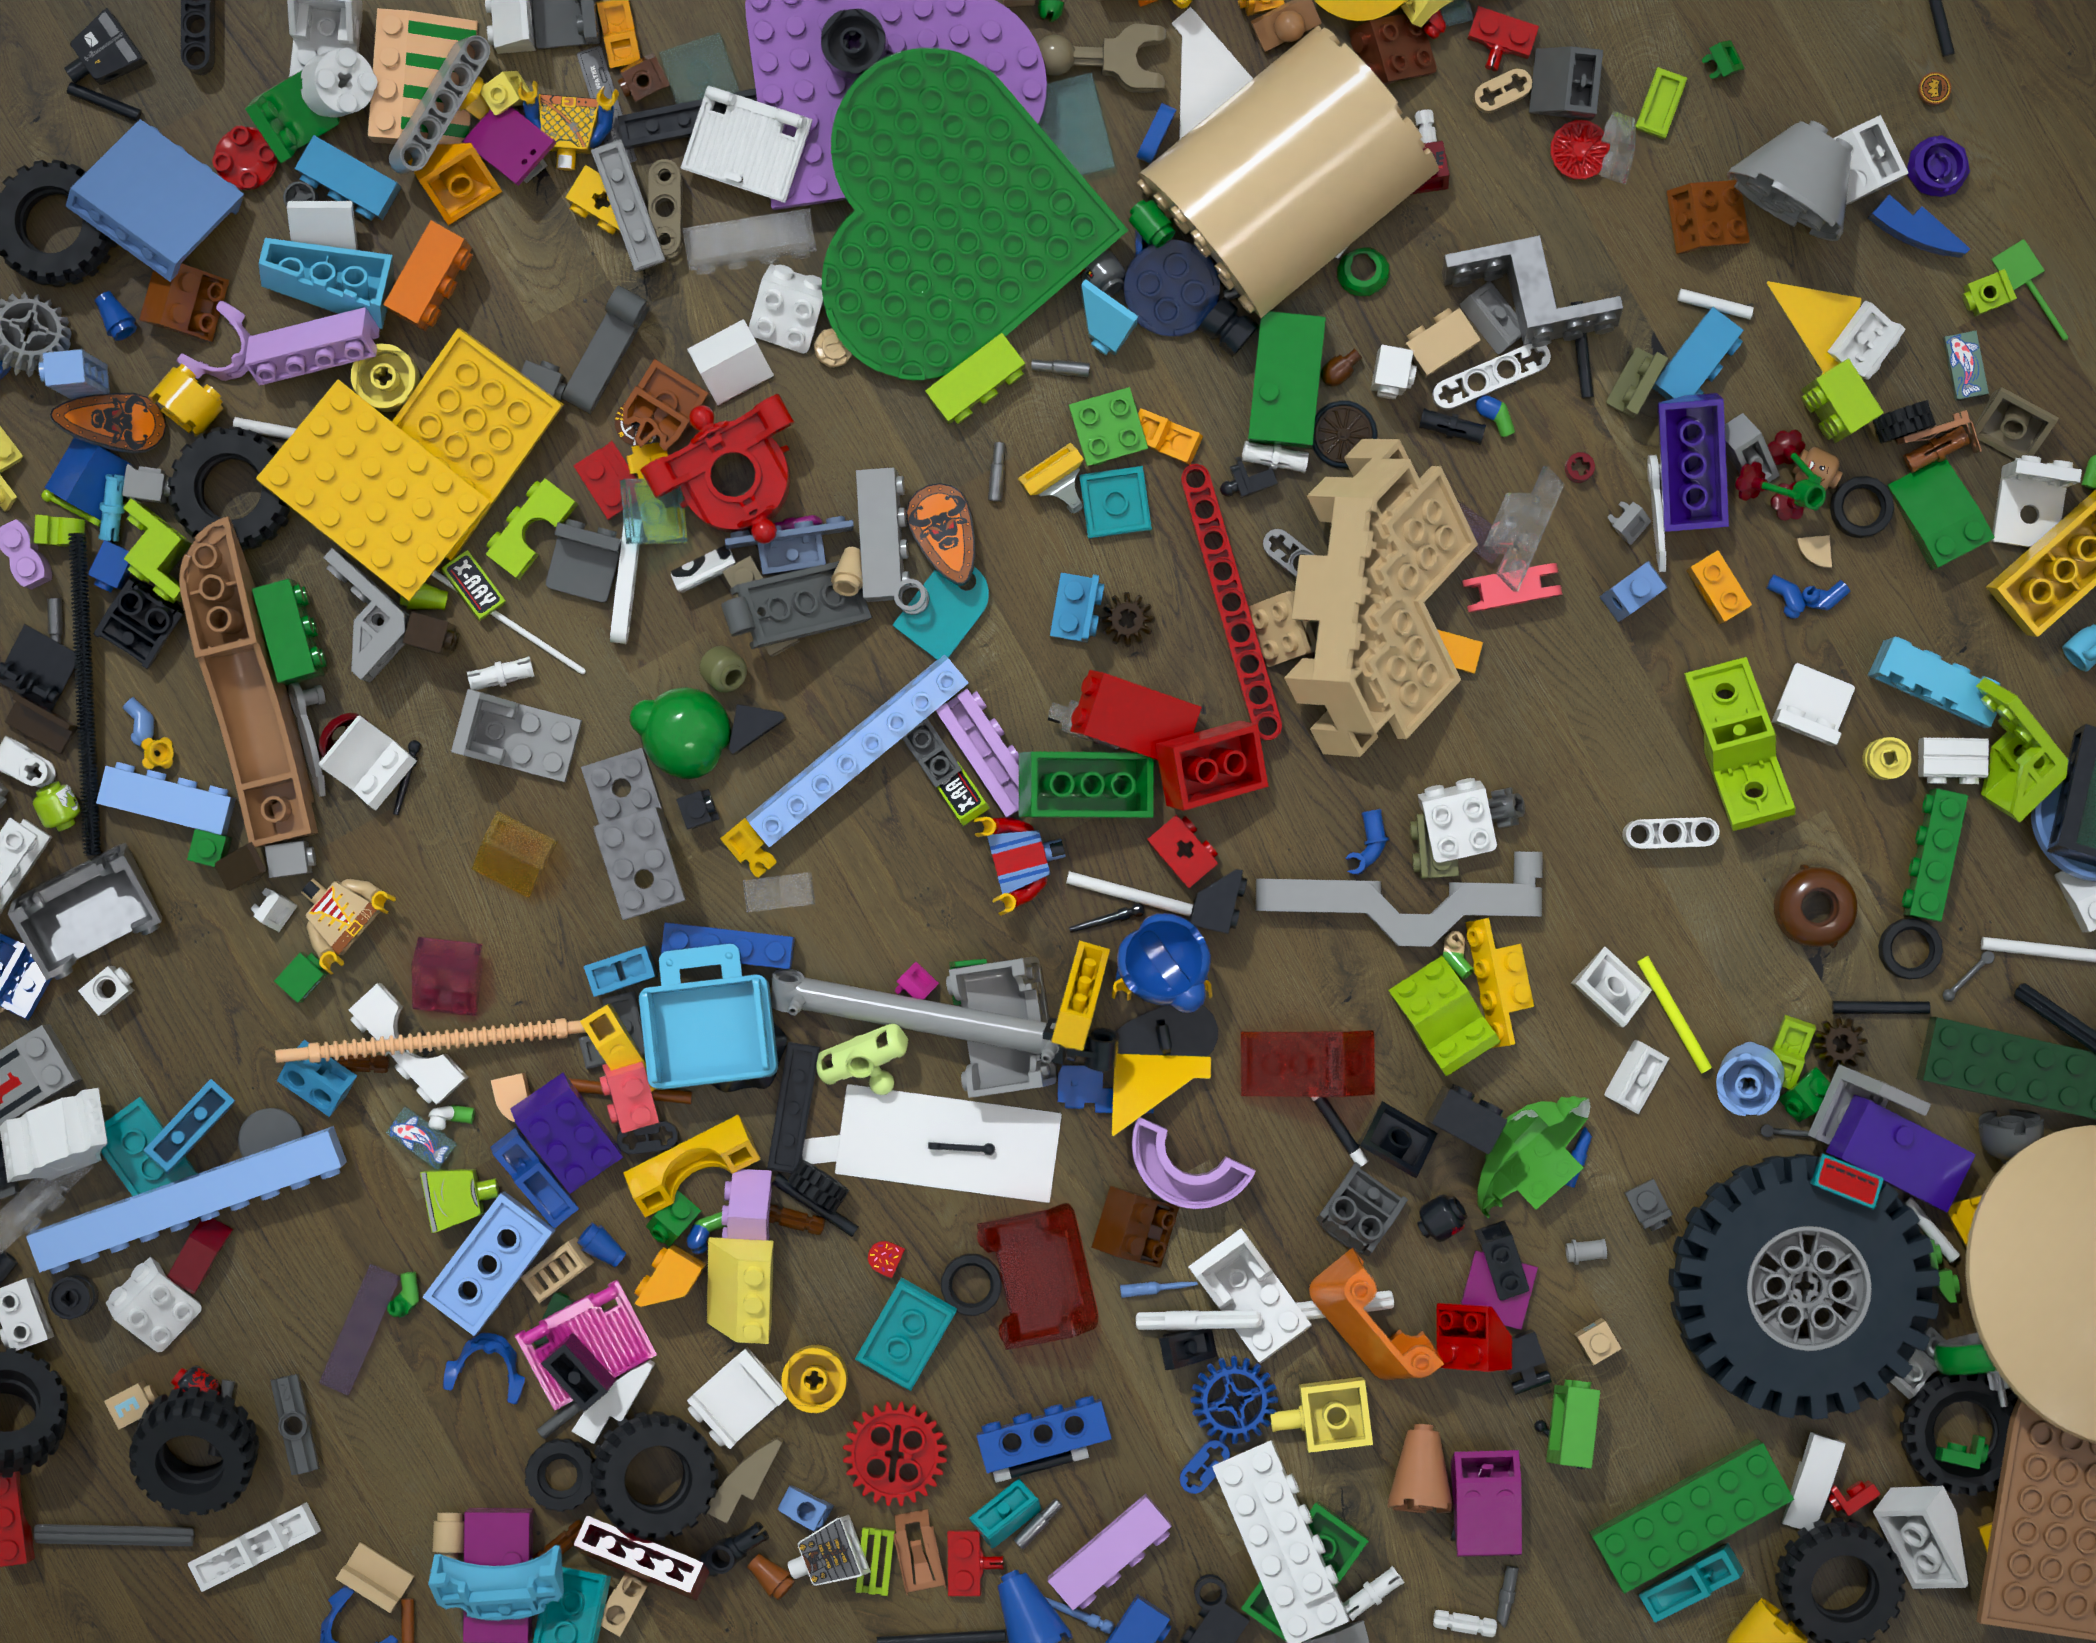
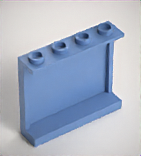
[66,119,244,282]

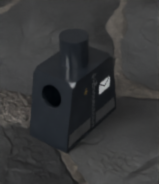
[64,8,147,85]

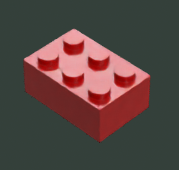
[1155,720,1269,810]

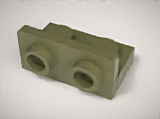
[1606,347,1668,418]
[1410,814,1459,879]

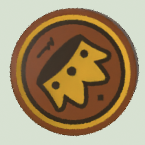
[1917,72,1951,106]

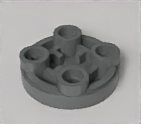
[238,1108,304,1157]

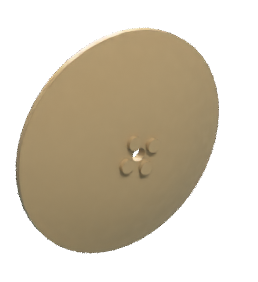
[1966,1125,2096,1443]

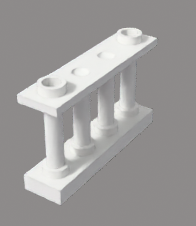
[0,818,52,915]

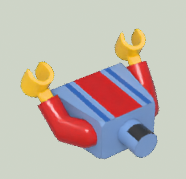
[974,817,1066,916]

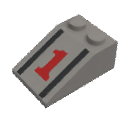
[0,1024,82,1125]

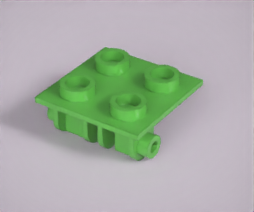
[1068,387,1148,466]

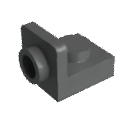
[1624,1178,1673,1231]

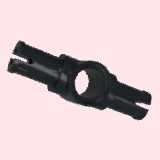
[698,1522,769,1578]

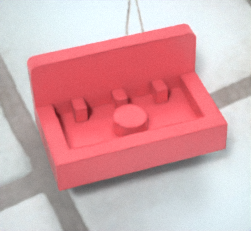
[599,1062,659,1133]

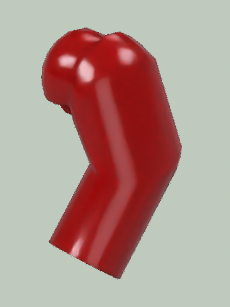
[1424,9,1446,39]

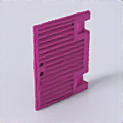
[514,1279,657,1411]

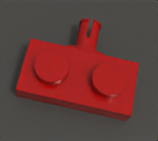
[1467,6,1539,71]
[947,1530,1004,1596]

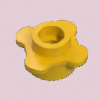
[141,737,174,769]

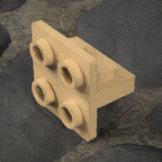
[1248,591,1317,667]

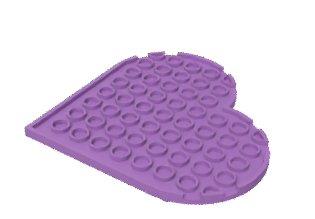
[745,0,1047,210]

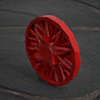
[1550,120,1610,180]

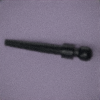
[393,740,421,815]
[1069,903,1144,933]

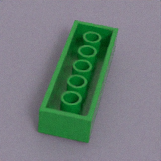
[1589,1439,1794,1594]

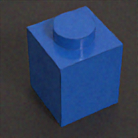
[88,540,131,592]

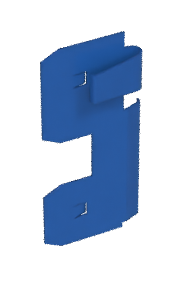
[1057,1065,1154,1113]

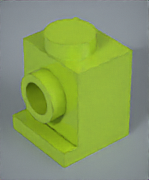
[1962,269,2017,317]

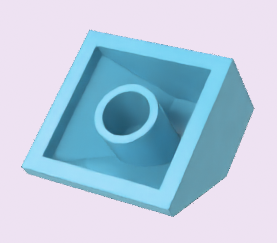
[1081,279,1138,355]

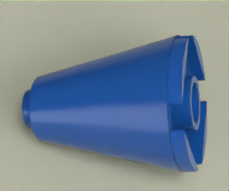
[997,1570,1073,1643]

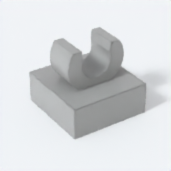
[1608,502,1651,545]

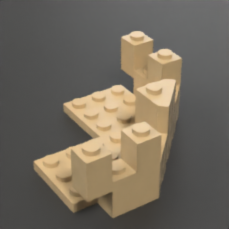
[1284,439,1478,757]

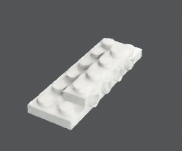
[1212,1441,1350,1643]

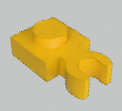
[720,818,777,878]

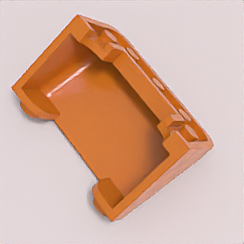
[1309,1247,1444,1380]

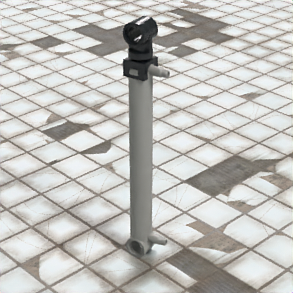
[771,969,1120,1072]

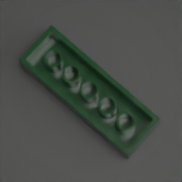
[1916,1016,2096,1119]

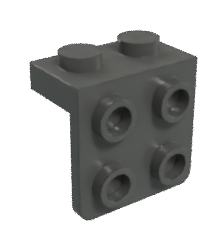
[546,519,622,603]

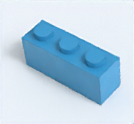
[295,135,402,221]
[1652,307,1744,400]
[143,1079,235,1174]

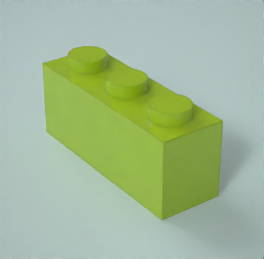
[925,333,1026,424]

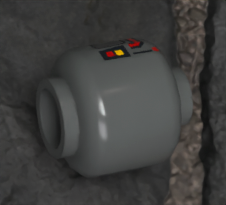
[1078,250,1126,297]

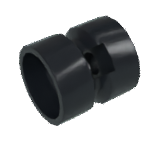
[1198,297,1259,357]
[48,1274,99,1320]

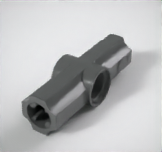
[270,1374,320,1475]

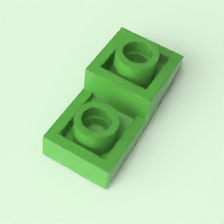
[1929,1239,1960,1303]

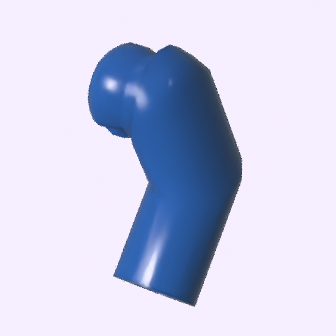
[1802,580,1851,611]

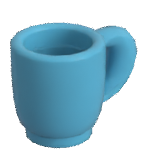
[2062,624,2096,672]

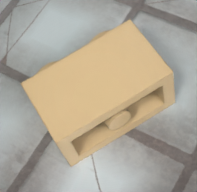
[1404,308,1481,378]

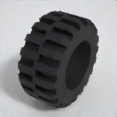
[0,160,117,287]
[168,426,294,552]
[0,1347,68,1478]
[129,1387,259,1515]
[590,1411,718,1541]
[1775,1518,1905,1643]

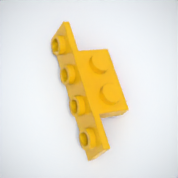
[1465,918,1534,1048]

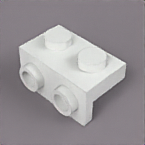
[1827,301,1905,380]

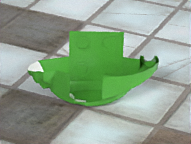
[1478,1096,1590,1218]

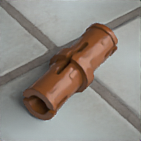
[1903,426,1970,473]

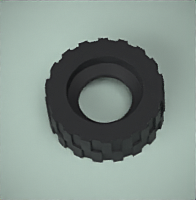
[525,1438,595,1512]

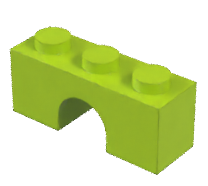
[486,478,578,580]

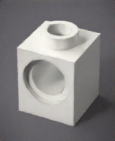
[78,966,134,1016]

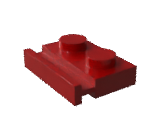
[573,441,640,520]

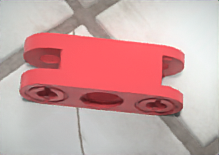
[1462,563,1563,613]

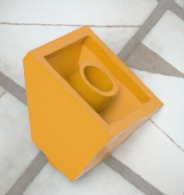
[408,143,503,225]

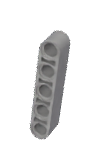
[389,35,490,174]

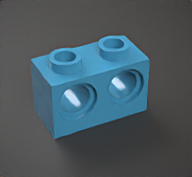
[584,946,658,997]
[277,1040,357,1117]

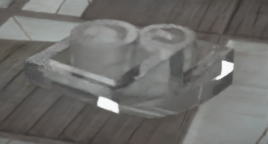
[1599,110,1636,184]
[743,872,815,913]

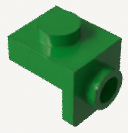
[1778,1067,1830,1122]
[646,1190,701,1247]

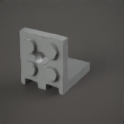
[1808,1064,1931,1145]

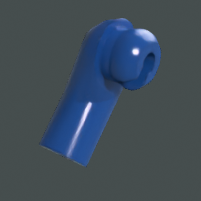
[1766,574,1806,619]

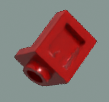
[1827,1480,1881,1516]

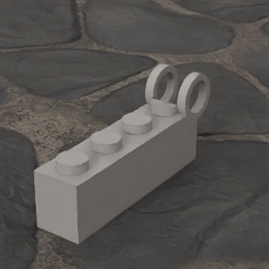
[856,468,929,615]

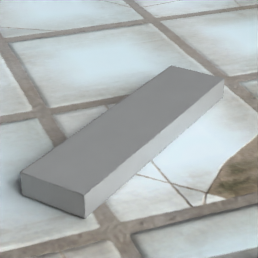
[591,139,666,272]

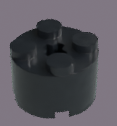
[821,8,889,80]

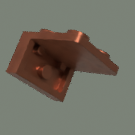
[1349,14,1437,86]

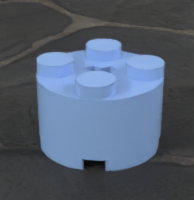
[1716,1042,1785,1116]

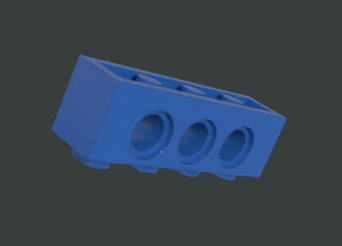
[977,1395,1112,1473]

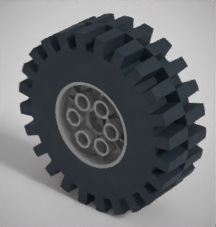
[1668,1154,1940,1419]

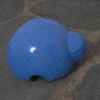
[1117,914,1211,1013]

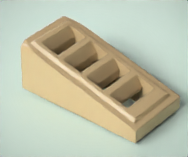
[520,1237,594,1303]

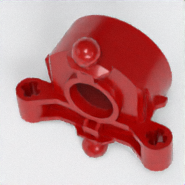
[640,394,794,544]

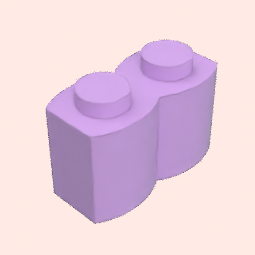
[0,519,52,589]

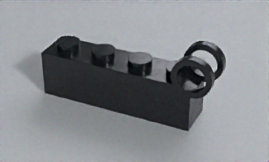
[1179,1574,1250,1643]

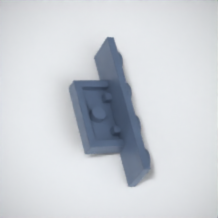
[725,516,854,576]

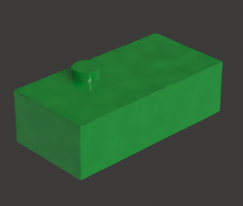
[1248,311,1326,449]
[1019,751,1154,818]
[1241,1501,1370,1642]

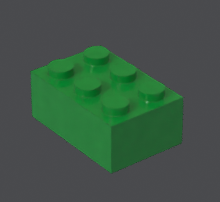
[252,578,327,686]

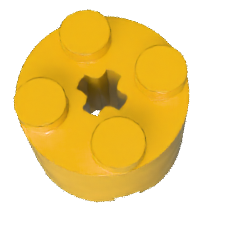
[148,364,223,437]
[781,1345,848,1413]

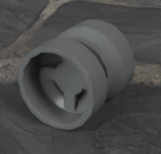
[283,181,320,207]

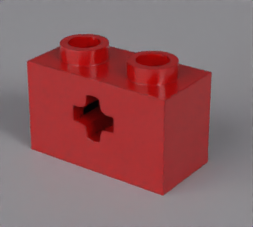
[1147,814,1219,889]

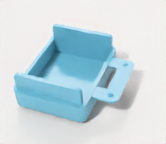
[639,944,778,1090]

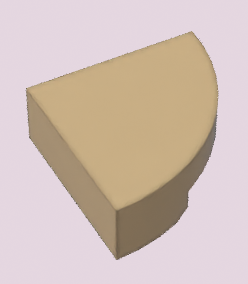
[1796,535,1832,568]

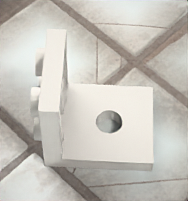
[1991,455,2082,548]

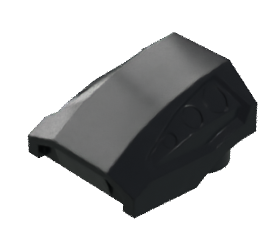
[93,577,185,669]

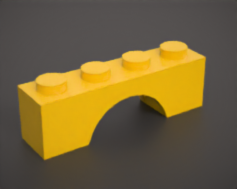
[623,1114,761,1218]

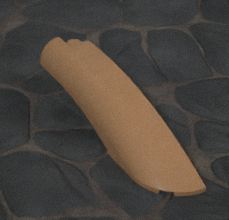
[179,517,318,848]

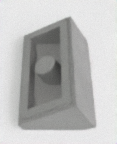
[1460,281,1522,354]

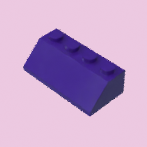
[1658,393,1729,532]

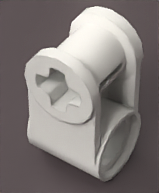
[0,736,56,788]

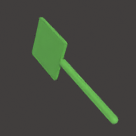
[1991,239,2068,341]

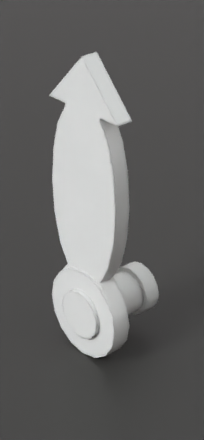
[1647,455,1666,572]

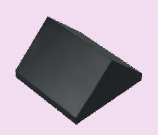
[1357,1101,1438,1178]

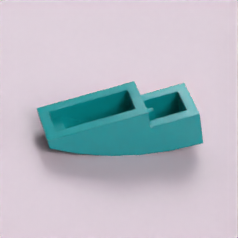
[1639,1543,1744,1623]

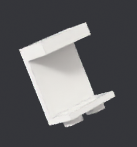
[687,1347,787,1449]

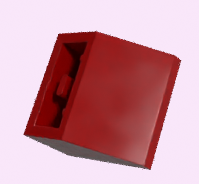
[1437,1303,1512,1372]

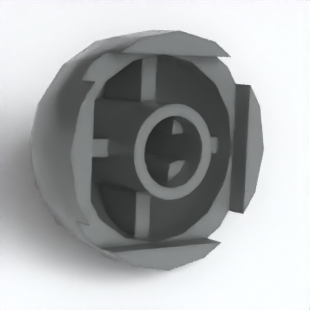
[1979,1109,2044,1164]

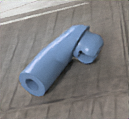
[122,697,154,746]

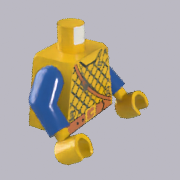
[518,80,619,171]

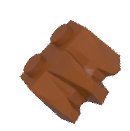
[623,359,710,451]

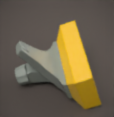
[1017,443,1084,513]

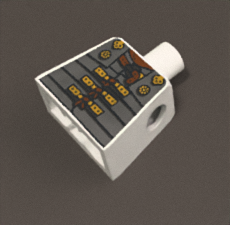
[788,1515,871,1586]

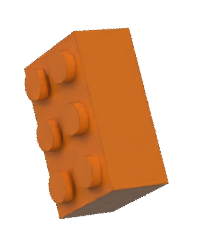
[383,220,473,331]

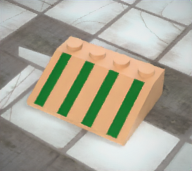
[368,8,478,144]

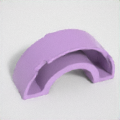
[1132,1117,1256,1209]

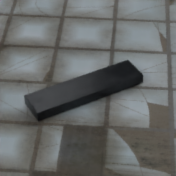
[767,1042,820,1173]

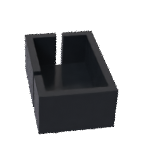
[1424,1084,1508,1154]

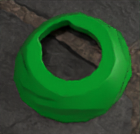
[1337,247,1389,297]

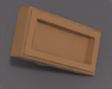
[1250,0,1322,52]

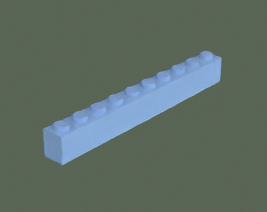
[26,1126,347,1274]

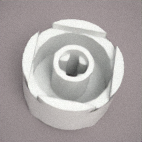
[301,48,378,117]

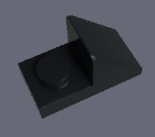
[1159,1329,1217,1370]

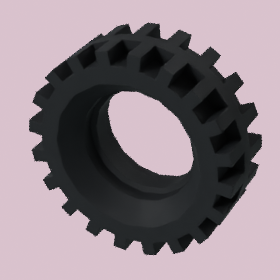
[1899,1373,2017,1496]

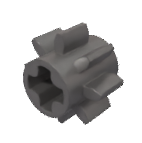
[1488,788,1525,828]

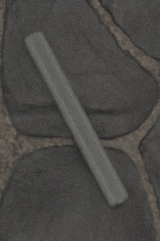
[33,1524,195,1546]

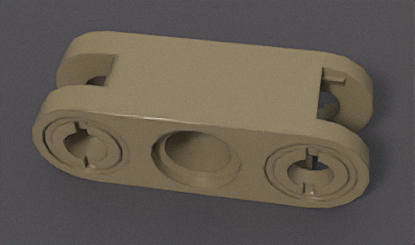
[648,159,683,259]

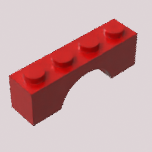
[0,1471,35,1567]

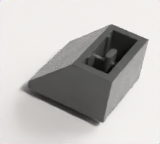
[1529,46,1603,120]

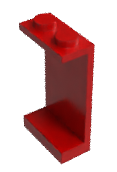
[1070,670,1202,761]

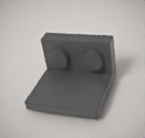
[532,0,601,50]

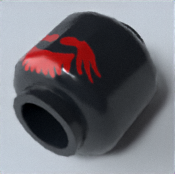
[1417,1194,1467,1242]

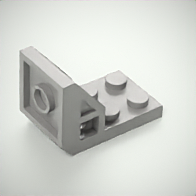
[323,548,410,683]
[451,689,582,783]

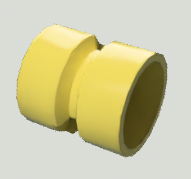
[1862,737,1911,780]

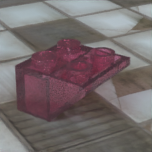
[412,937,482,1016]

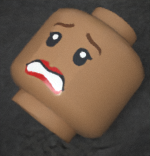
[1792,447,1843,491]

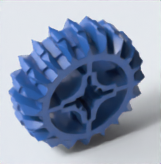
[1191,1356,1278,1444]

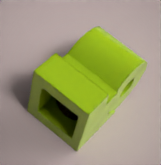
[34,514,85,547]

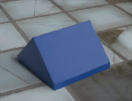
[45,438,133,520]

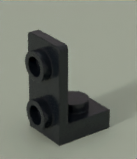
[1474,1220,1529,1301]

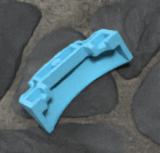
[428,1545,564,1621]

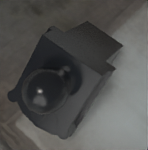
[1220,456,1278,498]

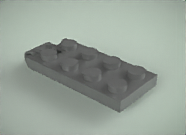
[721,561,872,650]

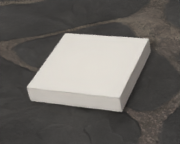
[287,201,358,250]

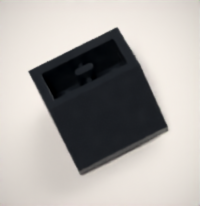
[1189,869,1248,934]

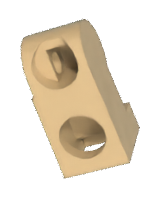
[601,1573,649,1637]

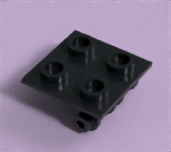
[0,624,77,711]

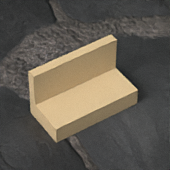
[336,1542,415,1613]

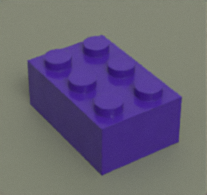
[510,1072,623,1194]

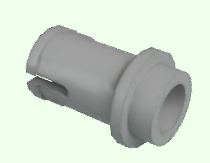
[1565,1239,1607,1265]

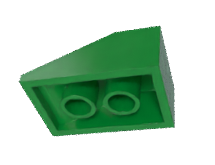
[1886,459,1995,570]

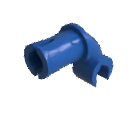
[1345,809,1390,875]

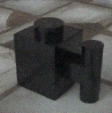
[1506,1329,1552,1395]

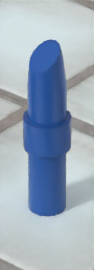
[1565,1126,1592,1188]

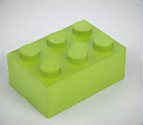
[1801,358,1884,443]

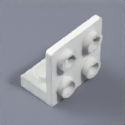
[1771,663,1855,746]
[319,716,417,810]

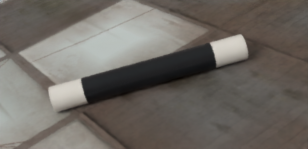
[1305,1081,1369,1166]
[993,1446,1089,1483]

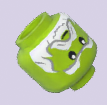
[33,781,81,831]

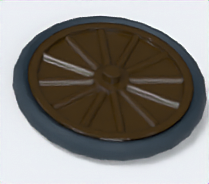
[1312,401,1377,468]

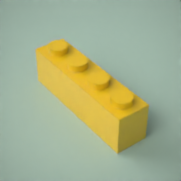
[1051,940,1110,1051]

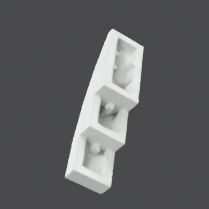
[187,1502,321,1592]

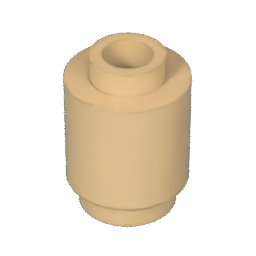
[432,1512,464,1559]

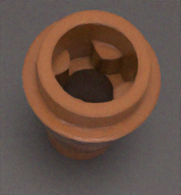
[747,1553,795,1600]

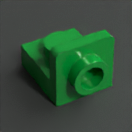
[1935,1434,1988,1469]

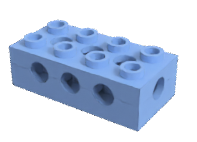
[423,1191,556,1336]

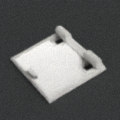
[681,86,813,203]

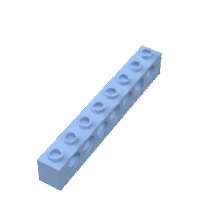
[746,655,968,847]

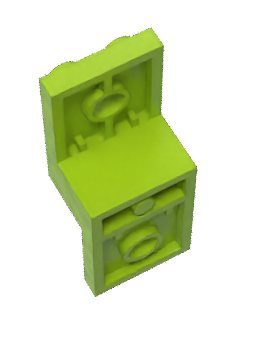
[1685,657,1795,831]

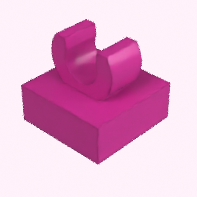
[895,962,939,1000]

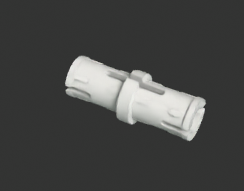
[1242,441,1309,473]
[467,656,534,691]
[1342,1566,1405,1621]

